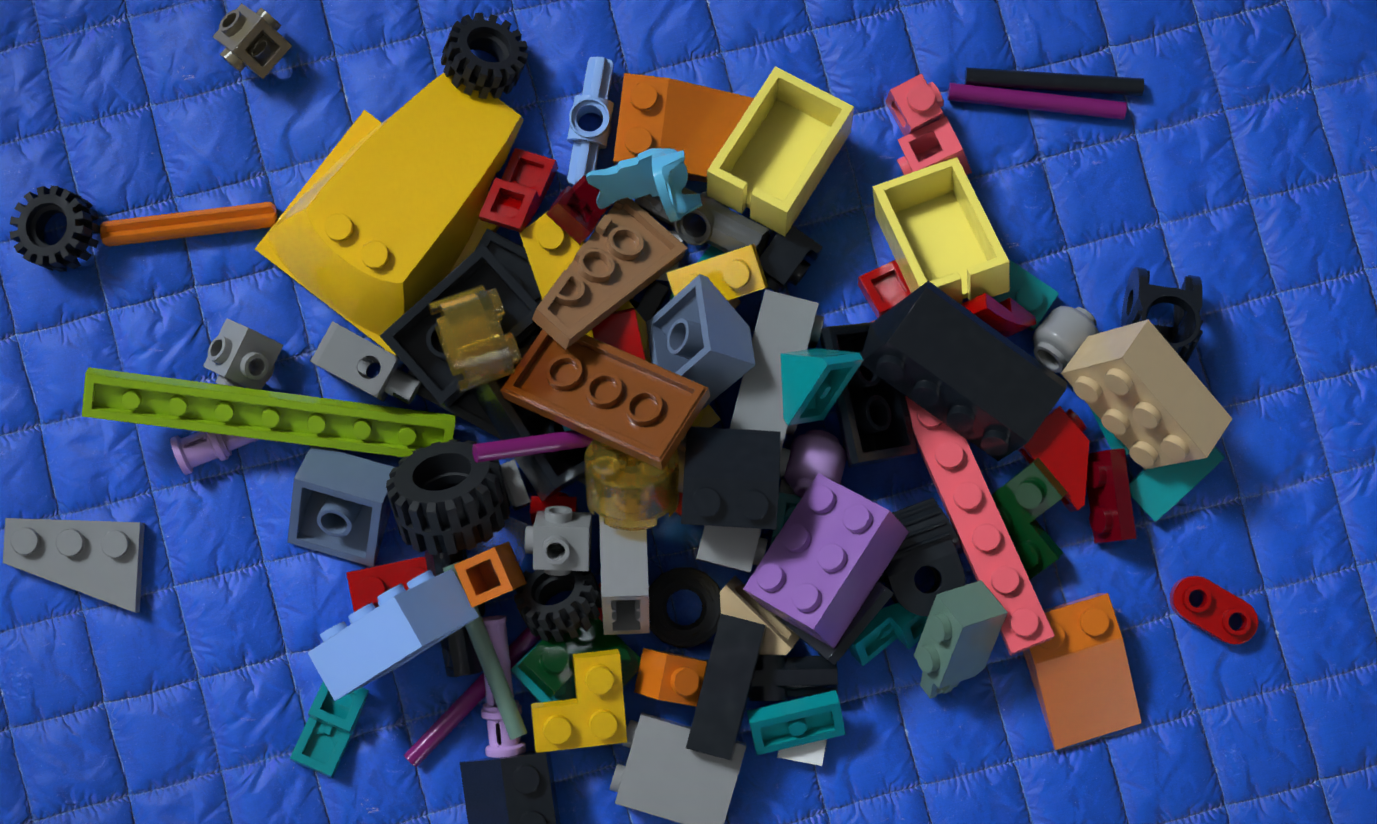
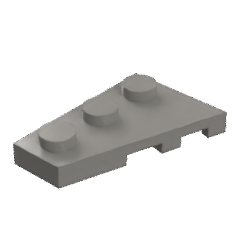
[3,518,145,613]

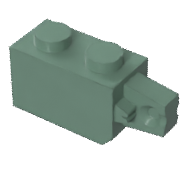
[914,580,1008,698]

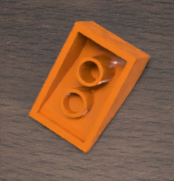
[613,73,754,182]
[1023,593,1142,750]

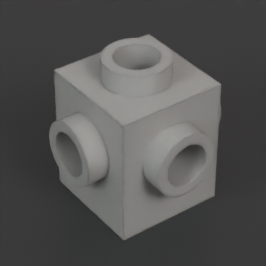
[203,318,283,390]
[525,506,592,576]

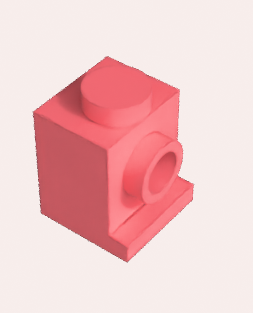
[885,73,945,136]
[897,116,972,175]

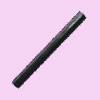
[965,67,1144,96]

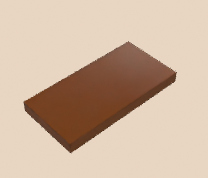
[501,329,710,470]

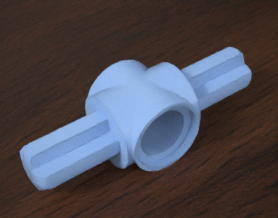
[567,56,614,186]

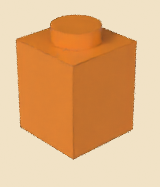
[454,541,527,608]
[634,648,707,707]

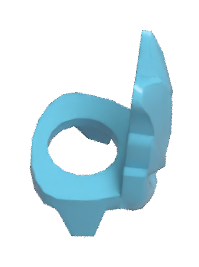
[586,148,702,222]

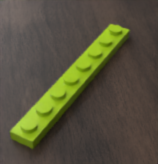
[82,367,456,457]

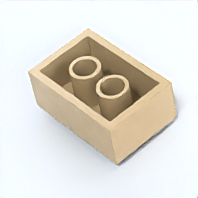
[1061,319,1232,470]

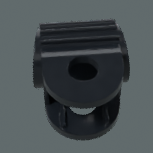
[1121,267,1203,364]
[878,498,965,617]

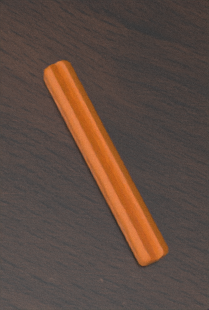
[100,202,278,247]

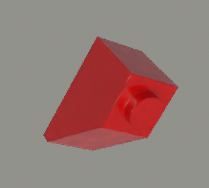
[1017,406,1090,512]

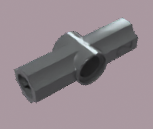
[635,187,771,258]

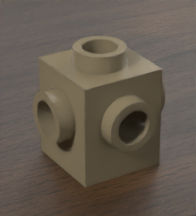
[212,3,292,79]

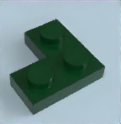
[991,457,1068,580]
[517,618,641,698]

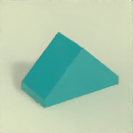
[780,348,864,426]

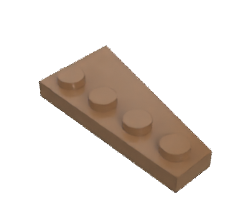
[532,197,687,350]

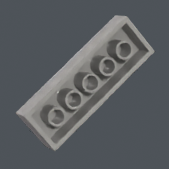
[696,289,824,573]

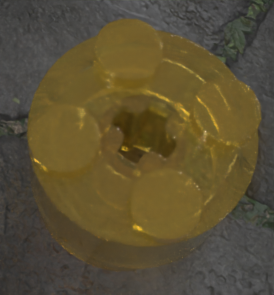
[428,285,521,392]
[584,440,680,531]

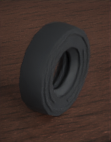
[649,567,721,648]

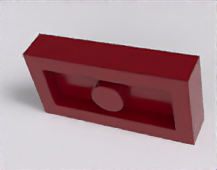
[1086,448,1137,544]

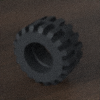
[386,439,510,555]

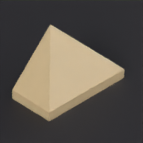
[720,576,799,655]

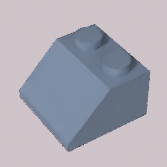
[646,274,756,410]
[287,446,395,567]

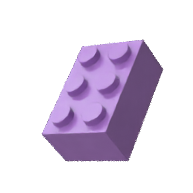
[743,473,909,648]

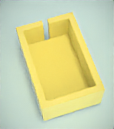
[707,66,854,236]
[872,157,1010,304]

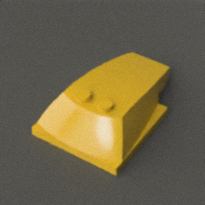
[255,73,524,357]

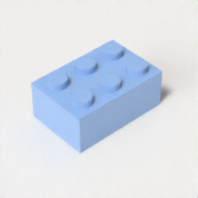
[308,569,479,701]

